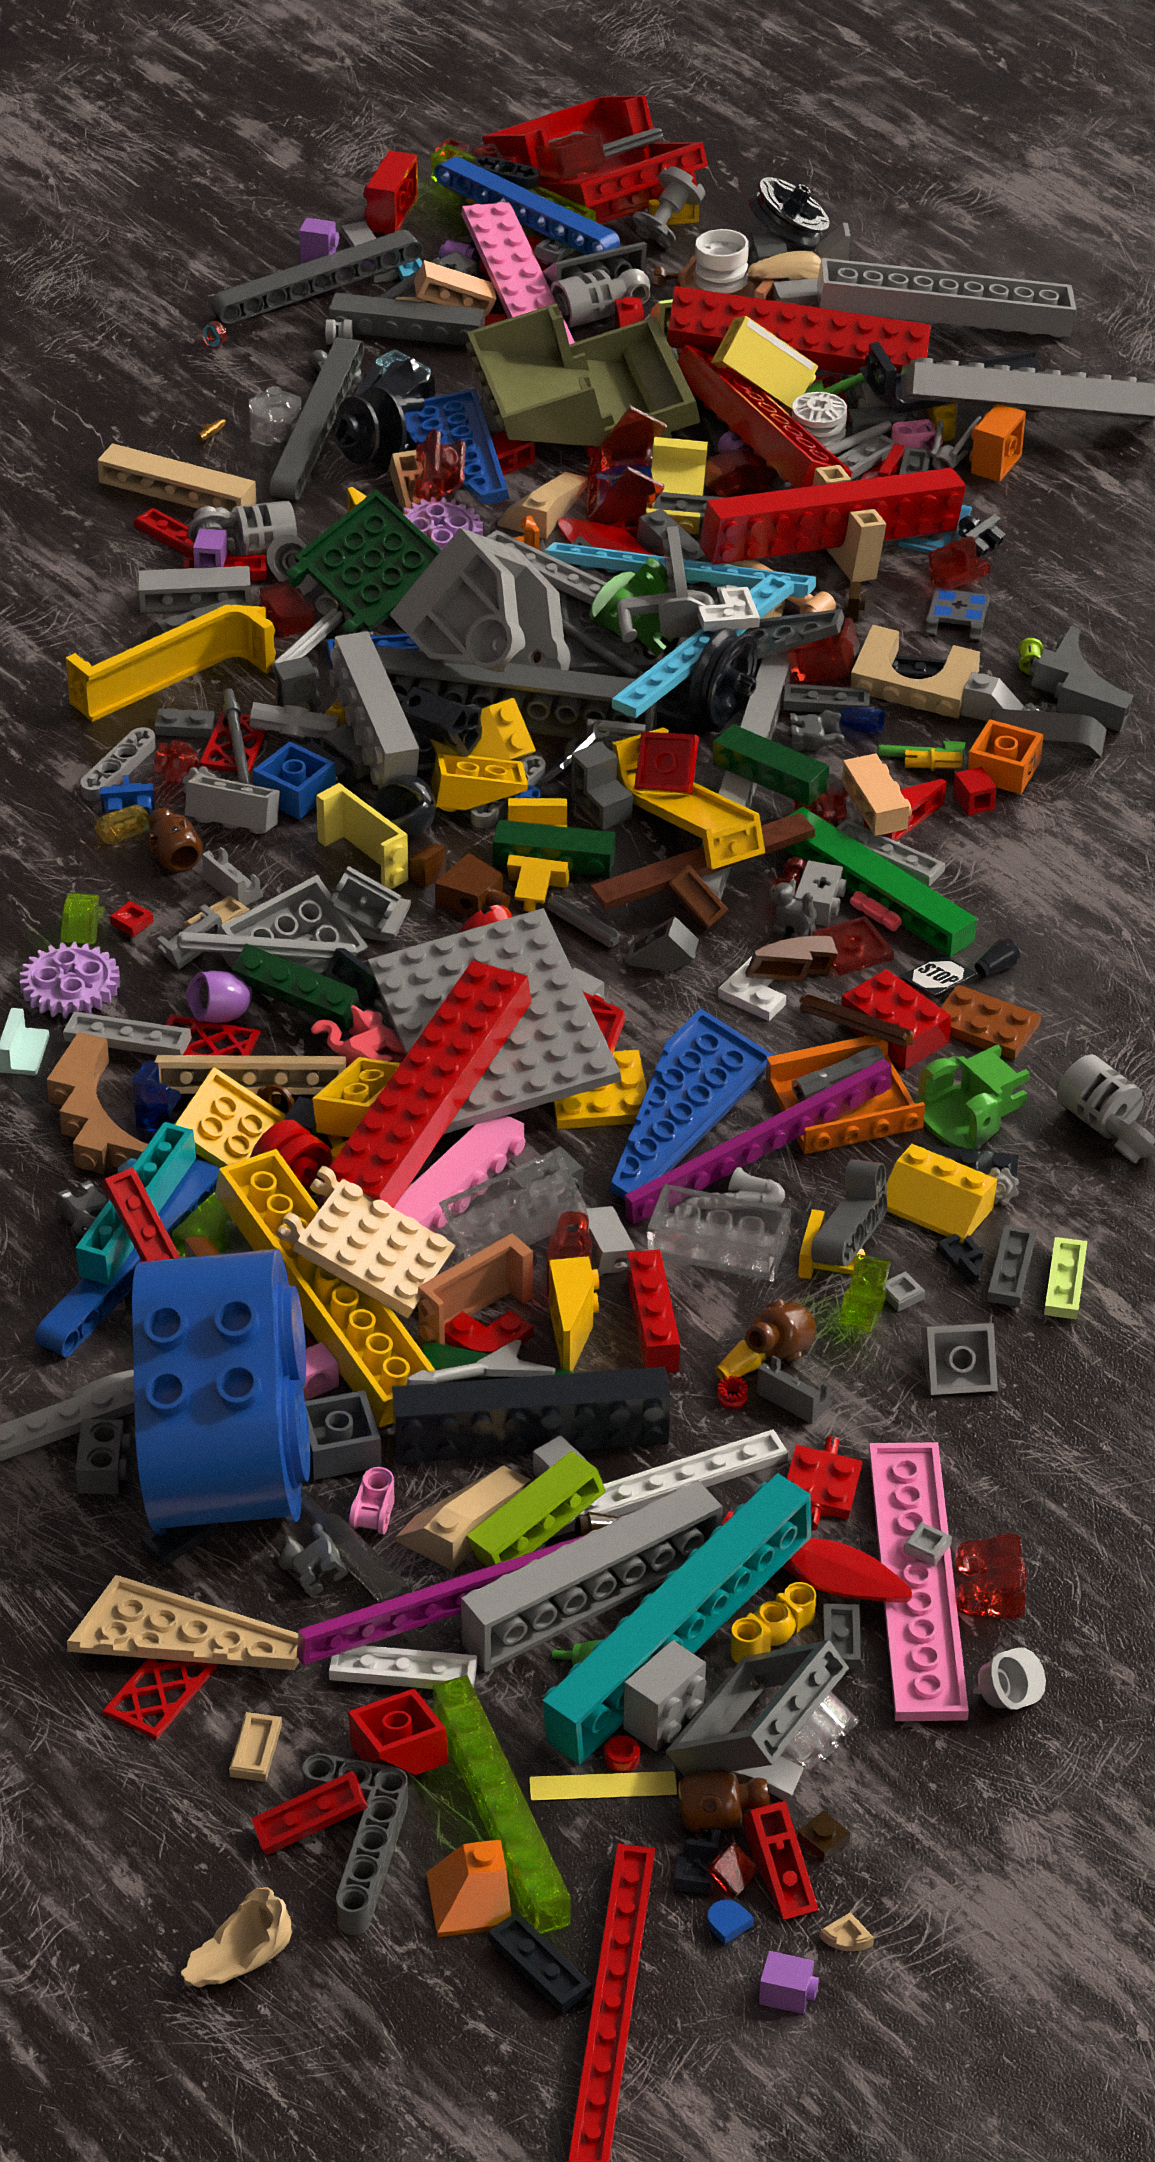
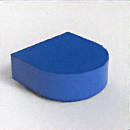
[708,1900,754,1945]

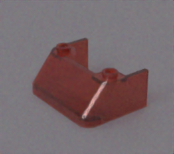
[586,405,667,524]

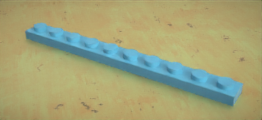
[545,542,816,598]
[612,574,794,718]

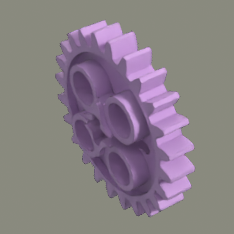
[403,497,483,550]
[20,942,120,1018]

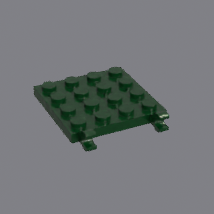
[286,489,441,635]

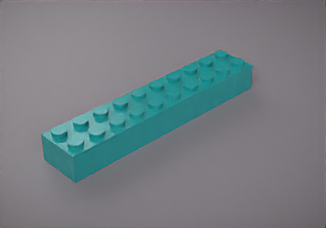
[542,1473,812,1766]

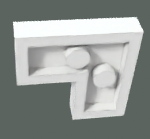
[698,587,760,632]
[718,956,786,1021]

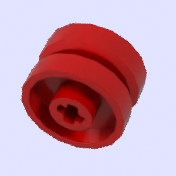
[250,1120,332,1195]

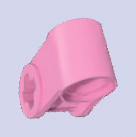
[891,419,943,452]
[349,1467,395,1535]

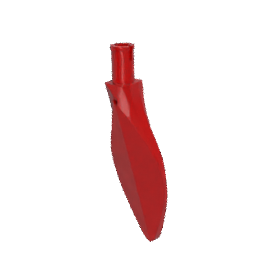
[557,518,658,556]
[722,1511,912,1603]

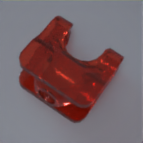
[414,429,466,502]
[547,1211,592,1296]
[955,1534,1027,1618]

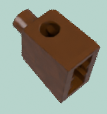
[435,853,510,917]

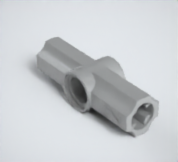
[249,702,339,739]

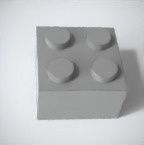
[623,1640,706,1752]

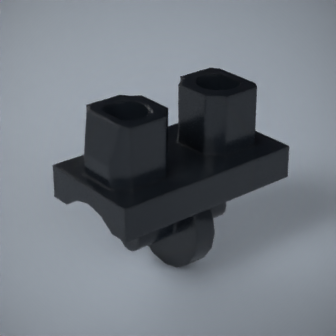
[956,514,1006,561]

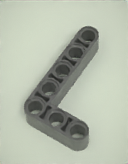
[303,1754,408,1935]

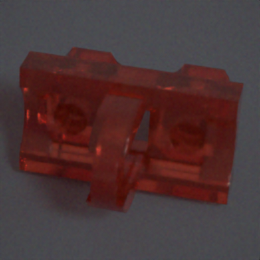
[794,786,847,826]

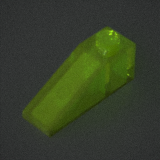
[172,1192,233,1256]

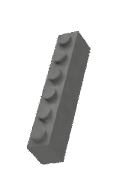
[329,293,485,346]

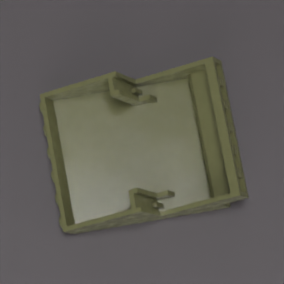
[465,303,700,451]

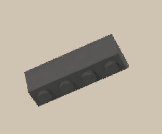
[542,242,647,290]

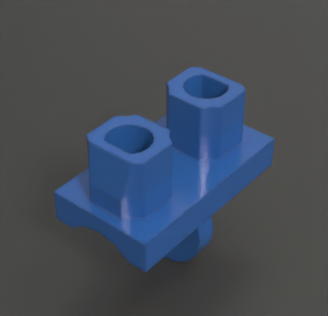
[100,775,155,821]

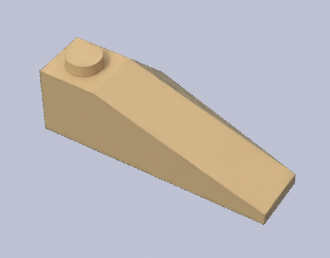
[497,472,590,539]
[396,1466,532,1571]

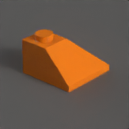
[426,1839,511,1938]

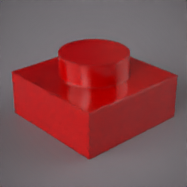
[110,901,154,937]

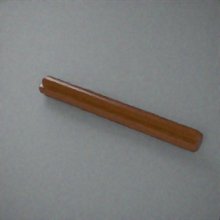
[799,994,914,1048]

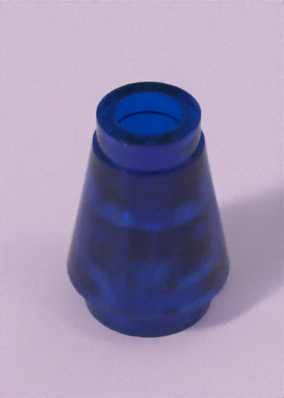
[841,706,885,735]

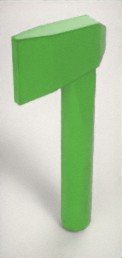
[805,373,867,395]
[877,741,966,758]

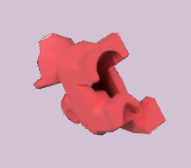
[311,1005,406,1067]

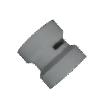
[325,319,353,345]

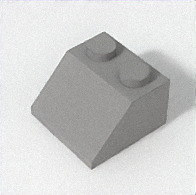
[921,1323,998,1395]

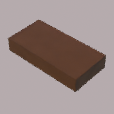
[665,865,729,930]

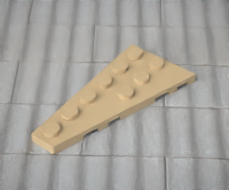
[67,1575,300,1670]

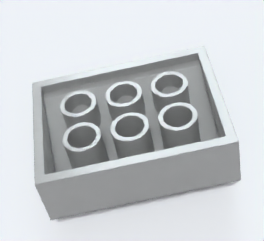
[216,875,368,1002]

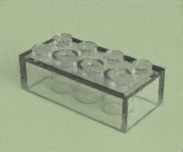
[439,1148,589,1260]
[647,1184,791,1282]

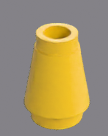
[715,1340,766,1380]

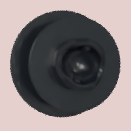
[333,387,425,467]

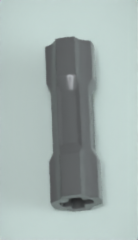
[792,1045,885,1103]

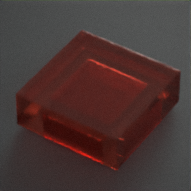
[707,1842,759,1897]

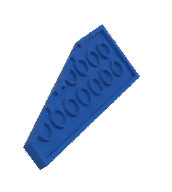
[404,388,509,504]
[609,1008,775,1200]

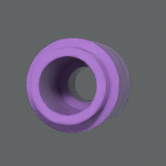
[439,240,478,262]

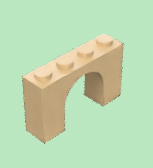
[813,465,886,582]
[851,625,980,719]

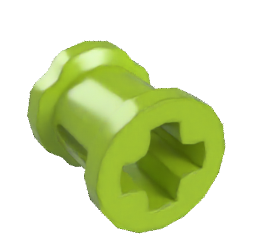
[1018,638,1043,675]

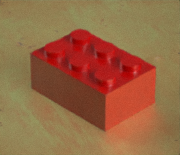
[363,150,418,234]
[841,969,952,1070]

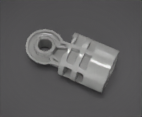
[550,269,650,328]
[187,501,297,556]
[1057,1054,1155,1164]

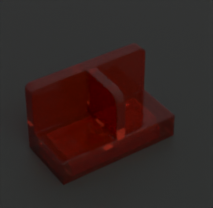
[929,536,991,590]

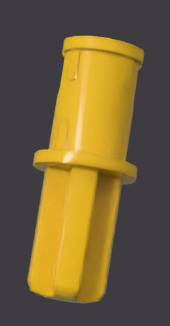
[905,748,963,772]

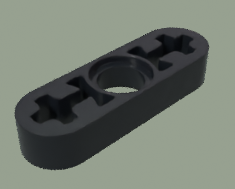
[473,156,540,190]

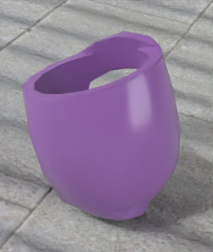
[186,971,253,1023]

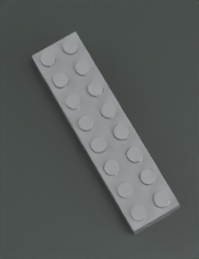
[461,1480,723,1672]

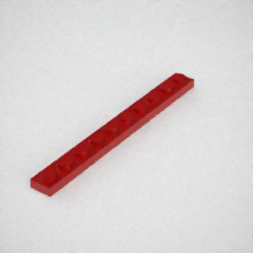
[568,1844,655,2162]

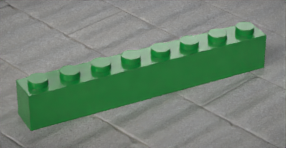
[783,807,977,957]

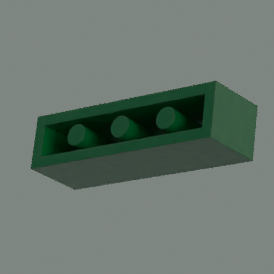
[713,724,829,806]
[493,820,616,878]
[232,943,360,1029]

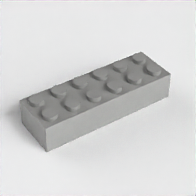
[329,631,419,789]

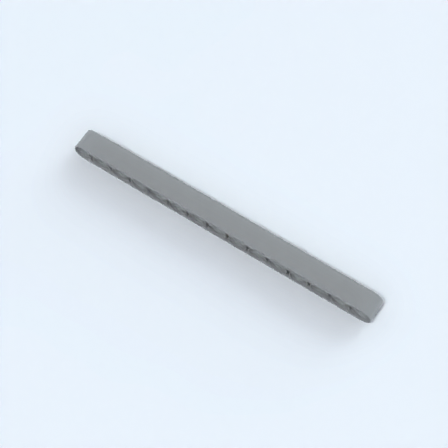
[701,646,799,900]

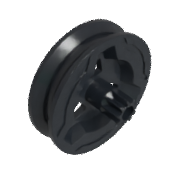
[748,177,830,247]
[689,628,758,725]

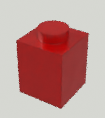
[953,766,997,816]

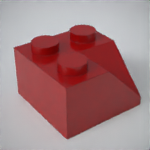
[348,1688,449,1775]

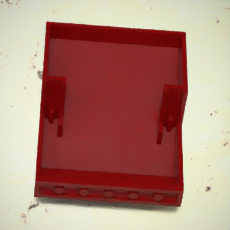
[482,95,708,224]

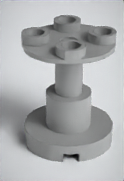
[632,166,705,249]

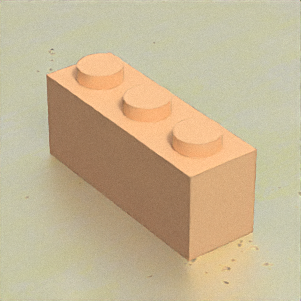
[414,260,496,316]
[842,753,912,836]

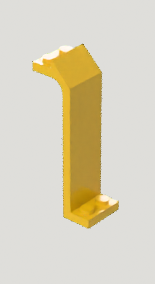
[66,604,276,722]
[612,727,765,870]

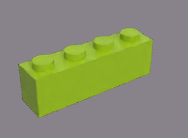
[466,1450,606,1567]

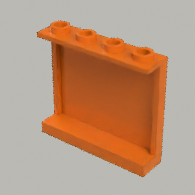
[766,1035,925,1154]

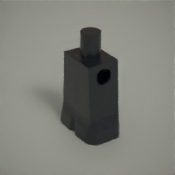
[373,357,436,399]
[396,687,482,757]

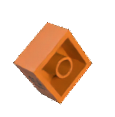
[969,403,1026,482]
[968,719,1044,794]

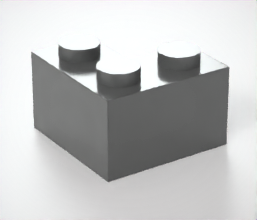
[571,742,634,830]

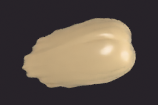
[748,251,821,280]
[181,1887,292,1987]

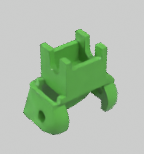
[589,557,674,657]
[915,1044,1030,1150]

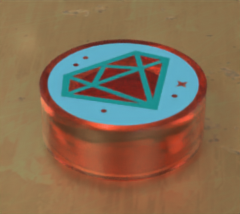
[202,321,227,348]

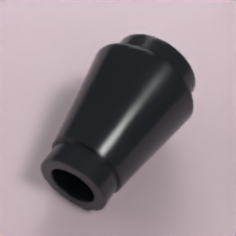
[974,938,1020,978]

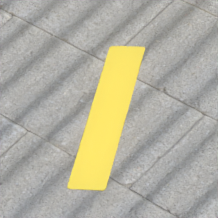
[530,1771,677,1800]

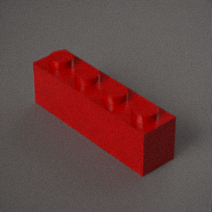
[627,1249,680,1373]

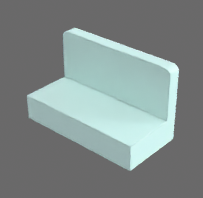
[0,1008,49,1076]

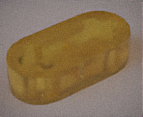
[95,805,150,844]

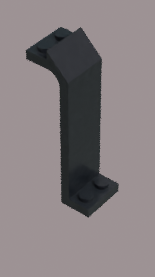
[858,342,1045,413]

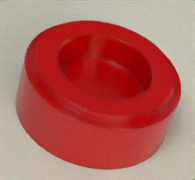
[604,1736,640,1773]

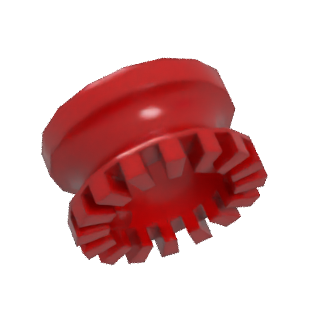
[717,1376,748,1409]

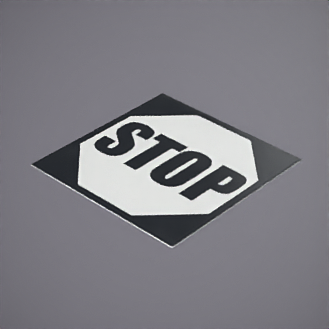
[900,955,977,995]

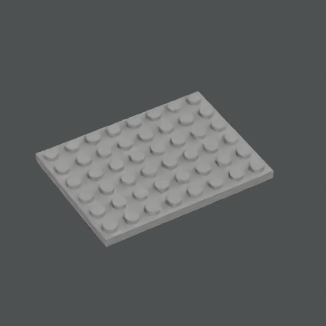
[368,908,621,1134]

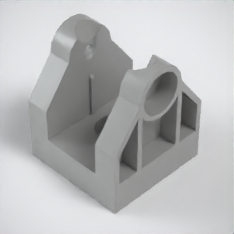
[390,527,571,672]

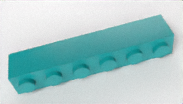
[76,1122,196,1285]

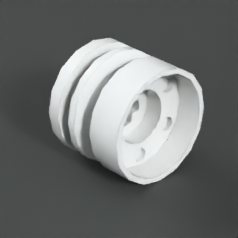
[695,229,748,294]
[792,392,847,456]

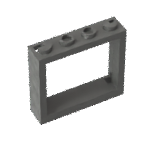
[666,1640,849,1777]

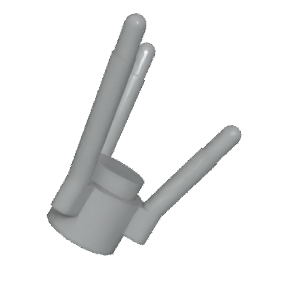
[929,416,982,470]

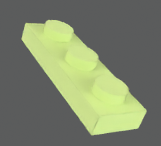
[1044,1237,1087,1319]

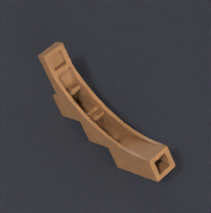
[47,1032,148,1174]

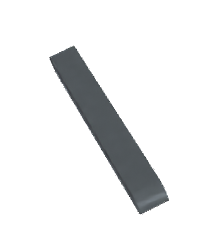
[210,230,423,324]
[270,337,364,501]

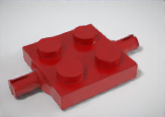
[787,1436,863,1531]

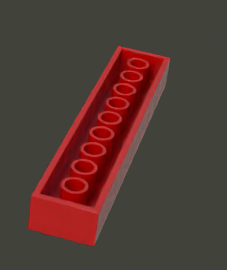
[667,286,931,375]
[677,345,853,489]
[699,468,966,565]
[323,960,532,1208]

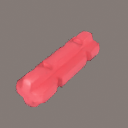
[850,891,902,931]

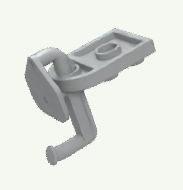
[617,526,715,642]

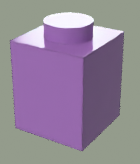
[193,528,228,568]
[759,1951,819,2014]

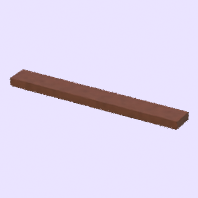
[591,812,815,911]

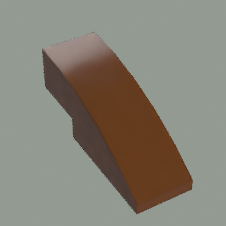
[745,936,838,982]

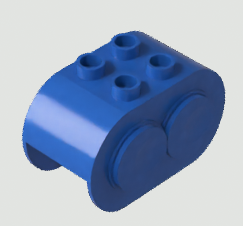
[132,1249,310,1535]

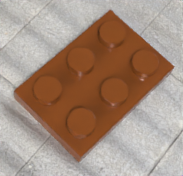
[940,985,1041,1060]

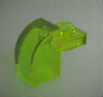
[60,892,105,944]
[838,1254,891,1332]

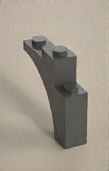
[1030,626,1134,732]

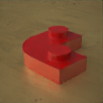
[445,1310,534,1354]

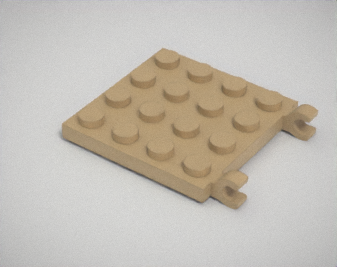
[275,1166,456,1318]

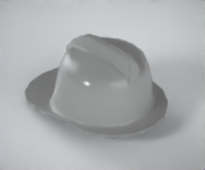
[266,534,318,595]
[973,1648,1046,1710]

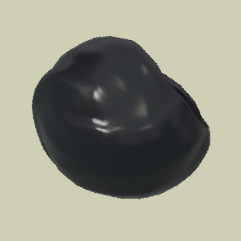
[374,775,436,838]

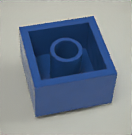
[253,741,336,820]

